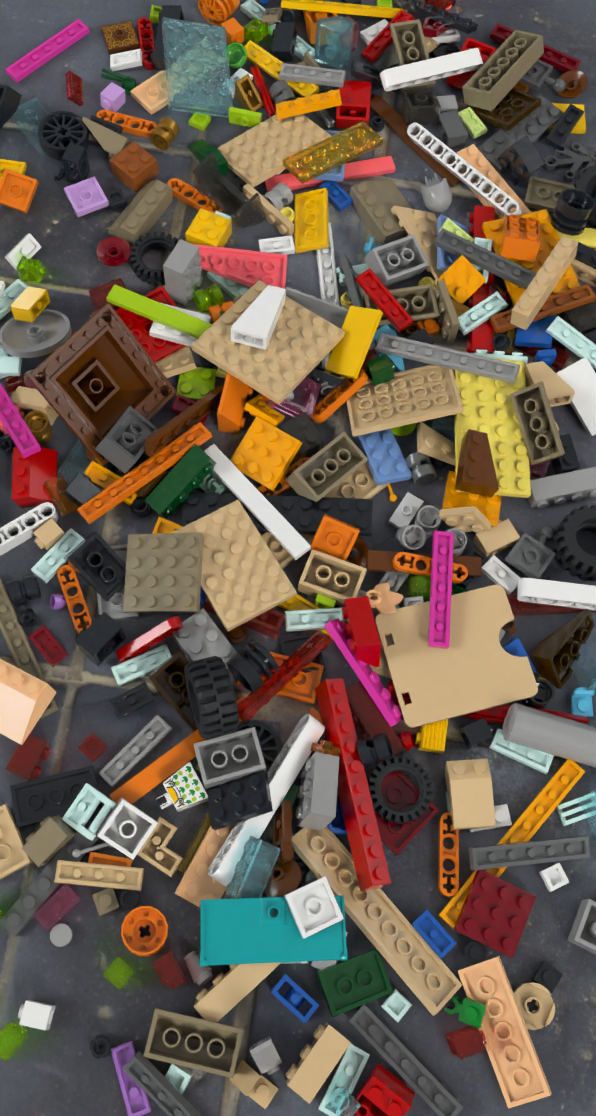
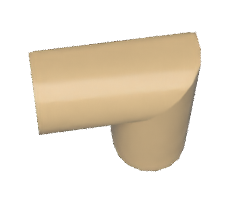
[137,817,183,877]

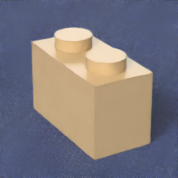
[473,519,520,558]

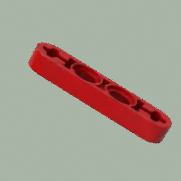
[137,17,155,70]
[116,616,183,663]

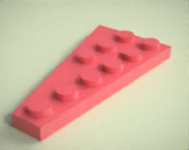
[193,244,287,289]

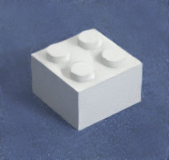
[96,797,158,860]

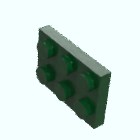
[316,948,393,1017]

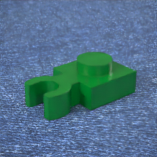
[445,995,487,1029]

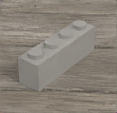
[527,467,596,508]

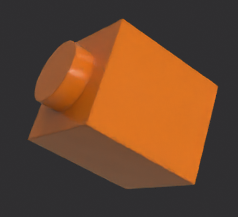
[221,17,244,45]

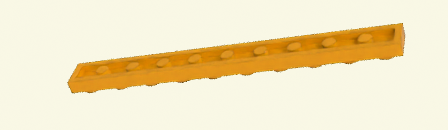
[438,759,586,929]

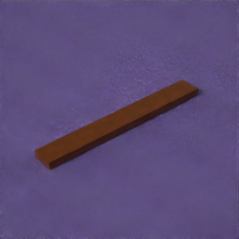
[370,95,462,188]

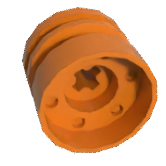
[198,0,240,26]
[121,906,168,956]

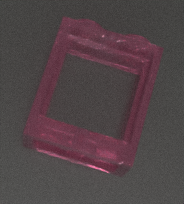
[266,377,321,421]

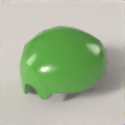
[223,42,247,69]

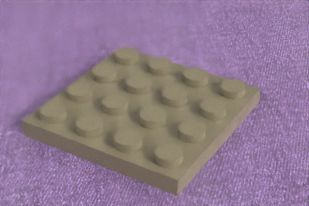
[123,532,204,613]

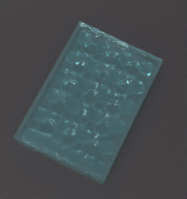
[162,17,233,117]

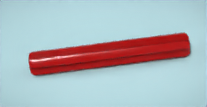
[250,65,277,117]

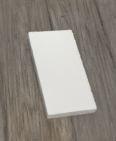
[556,357,596,437]

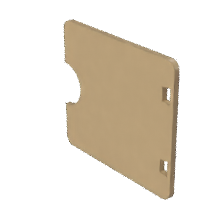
[375,584,538,728]

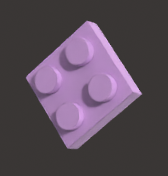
[64,176,109,217]

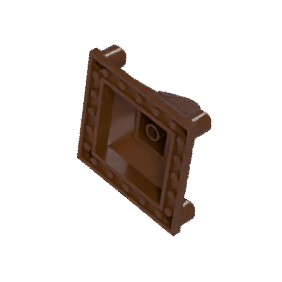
[24,303,177,465]

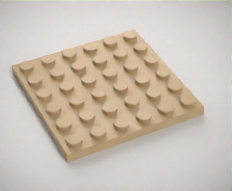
[191,280,345,405]

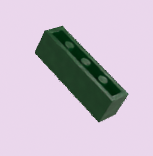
[145,444,216,519]

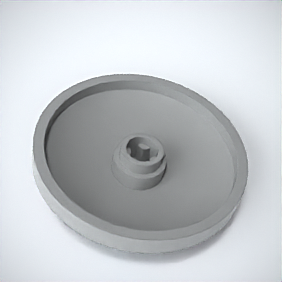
[0,309,72,358]

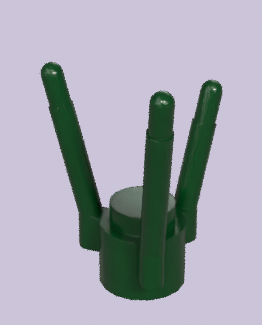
[101,69,136,95]

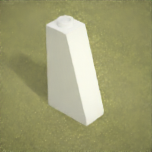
[231,285,286,350]

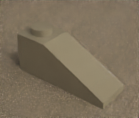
[82,117,132,158]

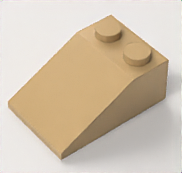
[444,759,496,830]

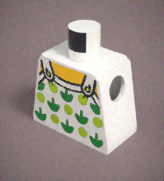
[156,762,208,812]

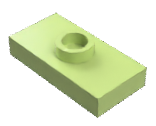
[458,107,488,139]

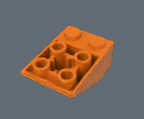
[500,214,541,262]

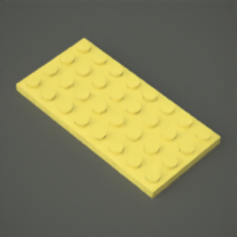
[453,358,531,498]

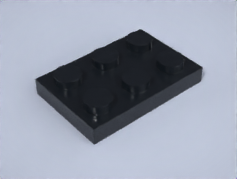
[207,770,273,831]

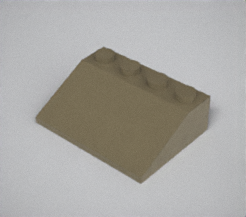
[349,180,412,245]

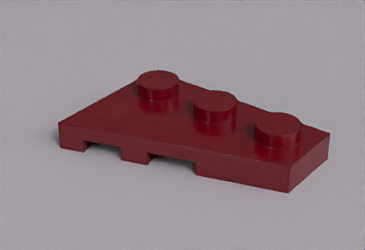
[422,18,451,38]

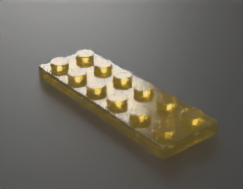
[283,121,383,184]

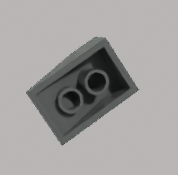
[95,406,159,473]

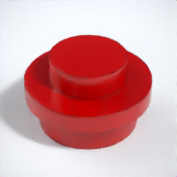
[399,731,415,751]

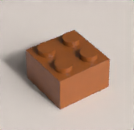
[110,141,159,192]

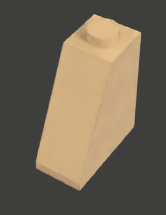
[524,361,575,407]
[10,386,58,426]

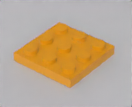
[230,416,302,491]
[442,471,502,527]

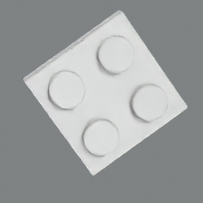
[284,876,344,939]

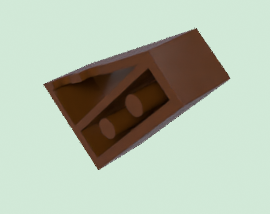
[455,429,499,498]

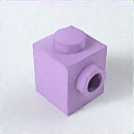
[100,82,125,112]

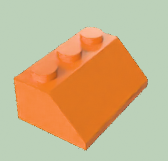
[217,372,253,435]

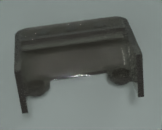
[192,153,266,229]

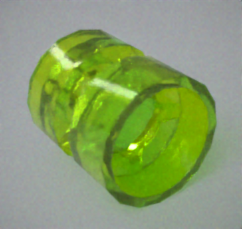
[193,283,225,313]

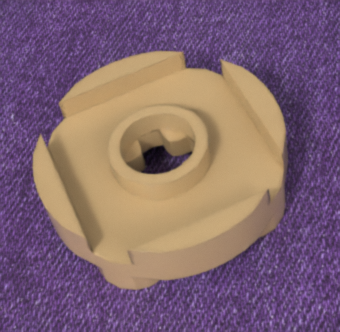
[513,982,555,1030]

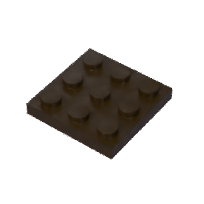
[473,88,541,132]

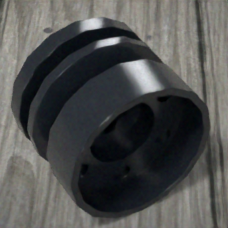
[551,189,595,236]
[226,639,280,694]

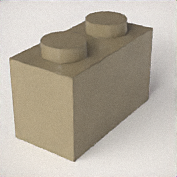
[22,815,76,867]

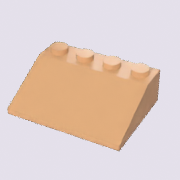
[0,659,57,745]

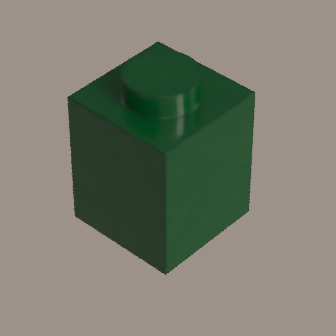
[365,355,395,386]

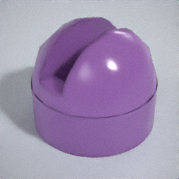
[50,594,66,609]

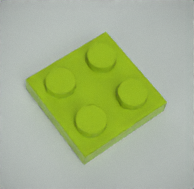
[176,367,217,402]

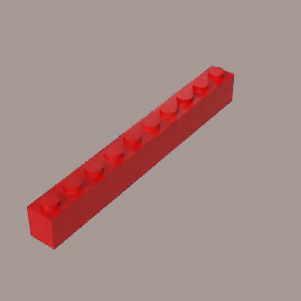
[466,205,495,354]
[315,679,391,892]

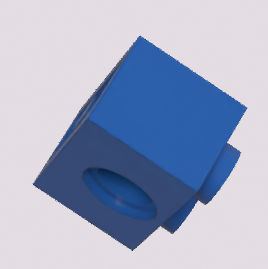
[270,974,319,1024]

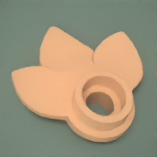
[365,583,403,614]

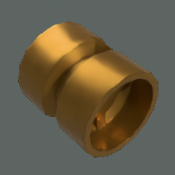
[150,117,180,150]
[24,411,53,444]

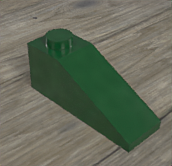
[188,139,228,182]

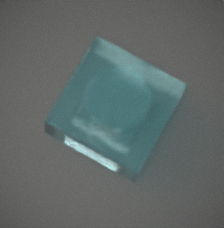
[328,1086,361,1116]

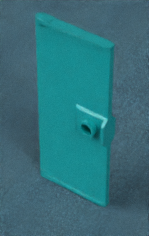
[199,895,348,967]

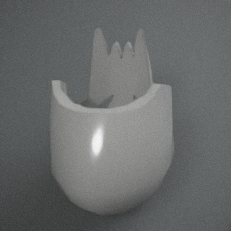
[420,173,452,213]

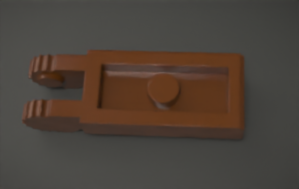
[273,800,294,865]

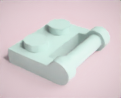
[62,783,117,841]

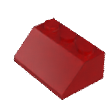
[12,447,58,508]
[341,596,381,667]

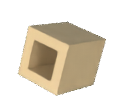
[33,518,65,552]

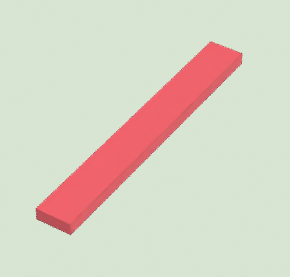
[264,156,396,192]

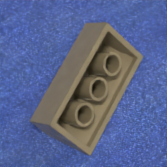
[389,19,436,94]
[108,180,173,246]
[362,284,440,326]
[510,381,565,465]
[286,432,368,502]
[143,1008,244,1078]

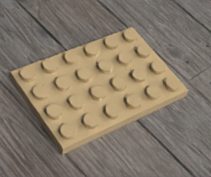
[217,114,332,188]
[345,364,464,437]
[172,500,297,632]

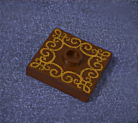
[101,21,140,54]

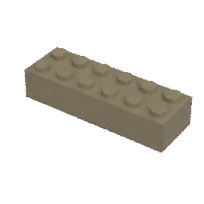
[462,30,544,111]

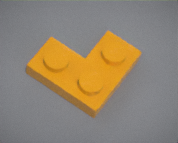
[244,394,285,427]

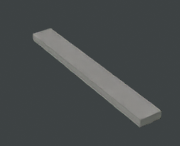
[375,333,520,384]

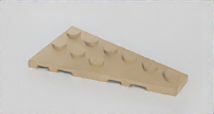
[391,205,455,300]

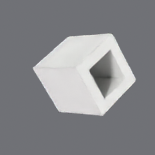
[18,1000,55,1030]

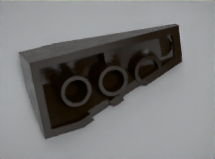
[529,609,595,689]

